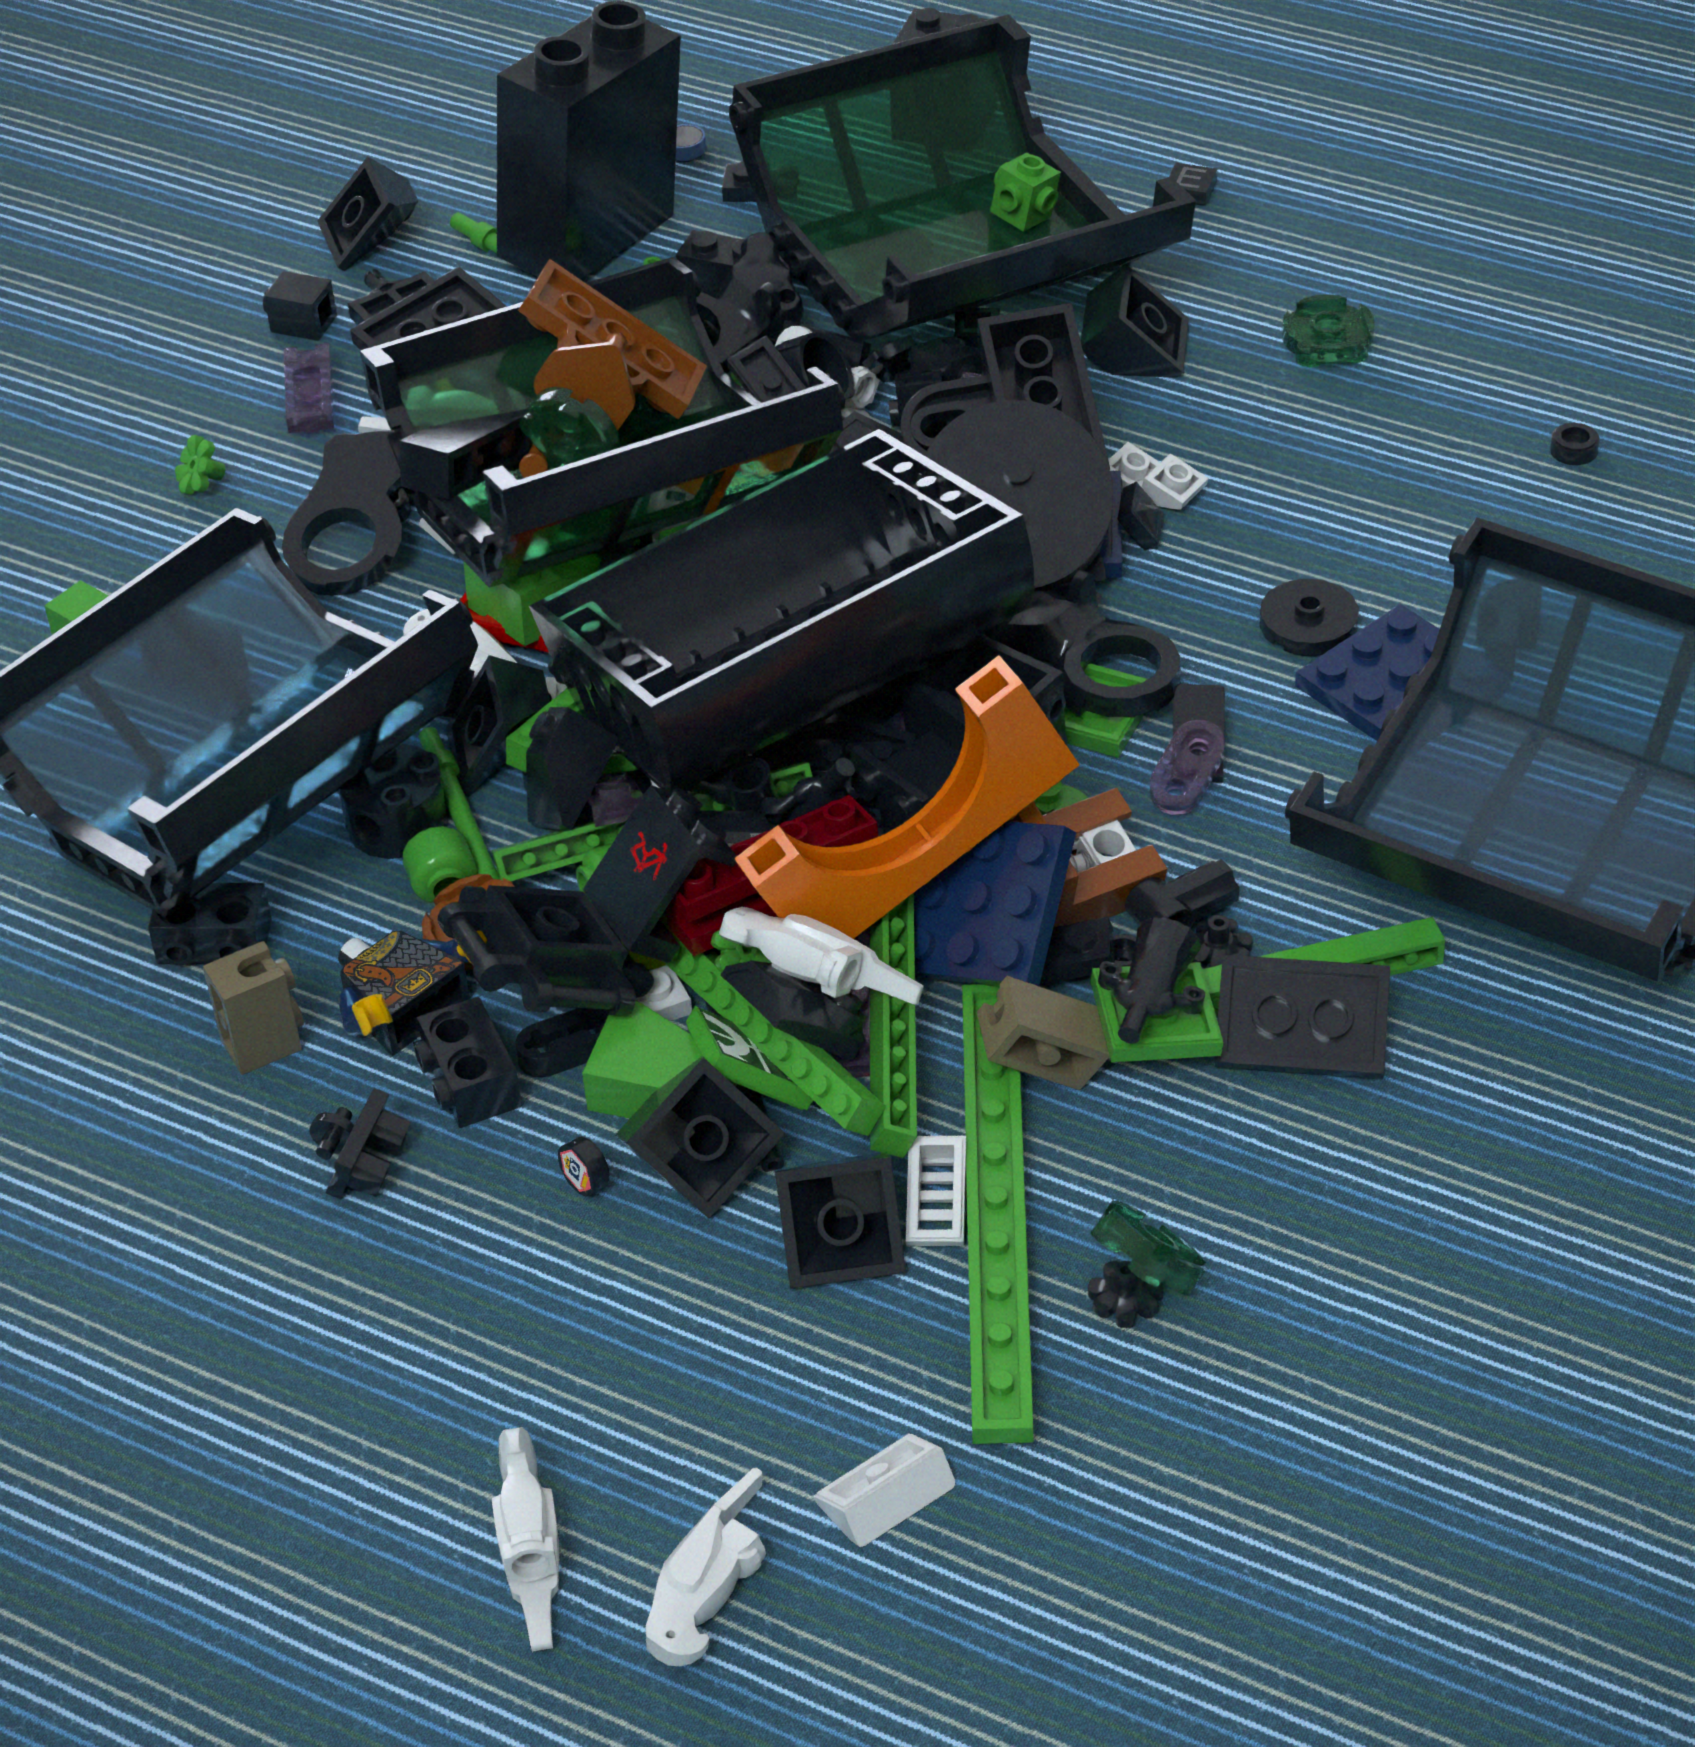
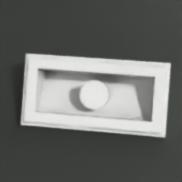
[814,1433,955,1547]

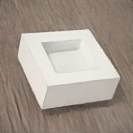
[636,965,692,1021]

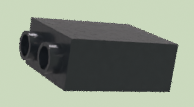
[497,1,681,279]

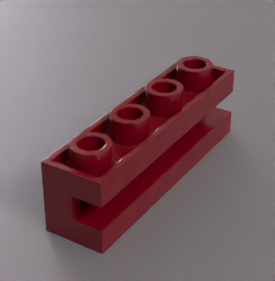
[665,795,879,956]

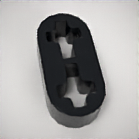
[515,1008,609,1078]

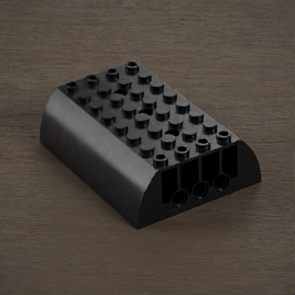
[529,429,1035,792]

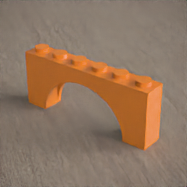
[734,656,1080,939]

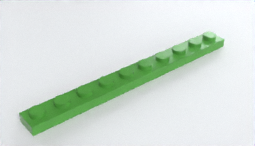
[962,984,1034,1444]

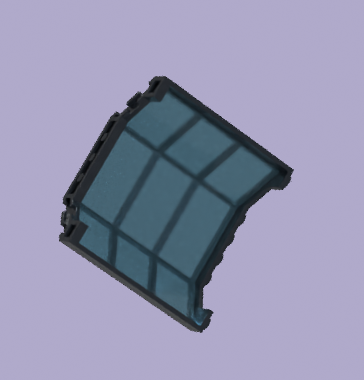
[0,508,479,918]
[1285,517,1695,982]

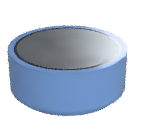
[676,124,706,161]

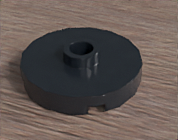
[1259,578,1359,656]

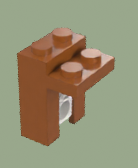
[1008,788,1167,927]

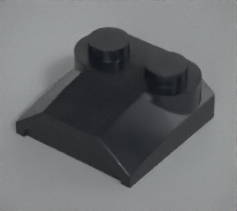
[720,960,866,1062]

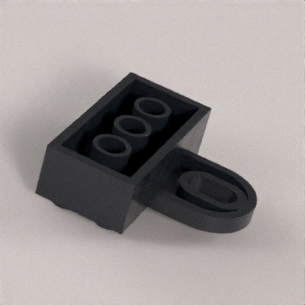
[901,303,1110,469]

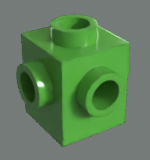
[990,152,1061,232]

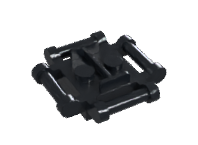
[437,885,654,1016]

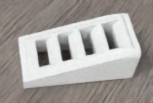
[906,1136,967,1246]

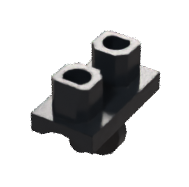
[309,1088,411,1200]

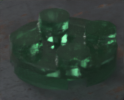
[1282,294,1375,368]
[519,387,618,469]
[1091,1200,1207,1296]

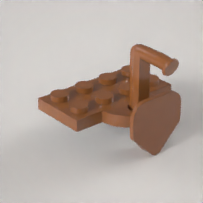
[518,259,707,478]

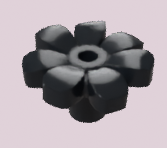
[1191,915,1253,968]
[1088,1261,1163,1328]

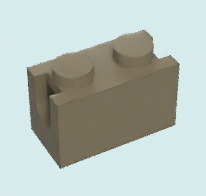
[203,941,304,1075]
[977,976,1110,1090]

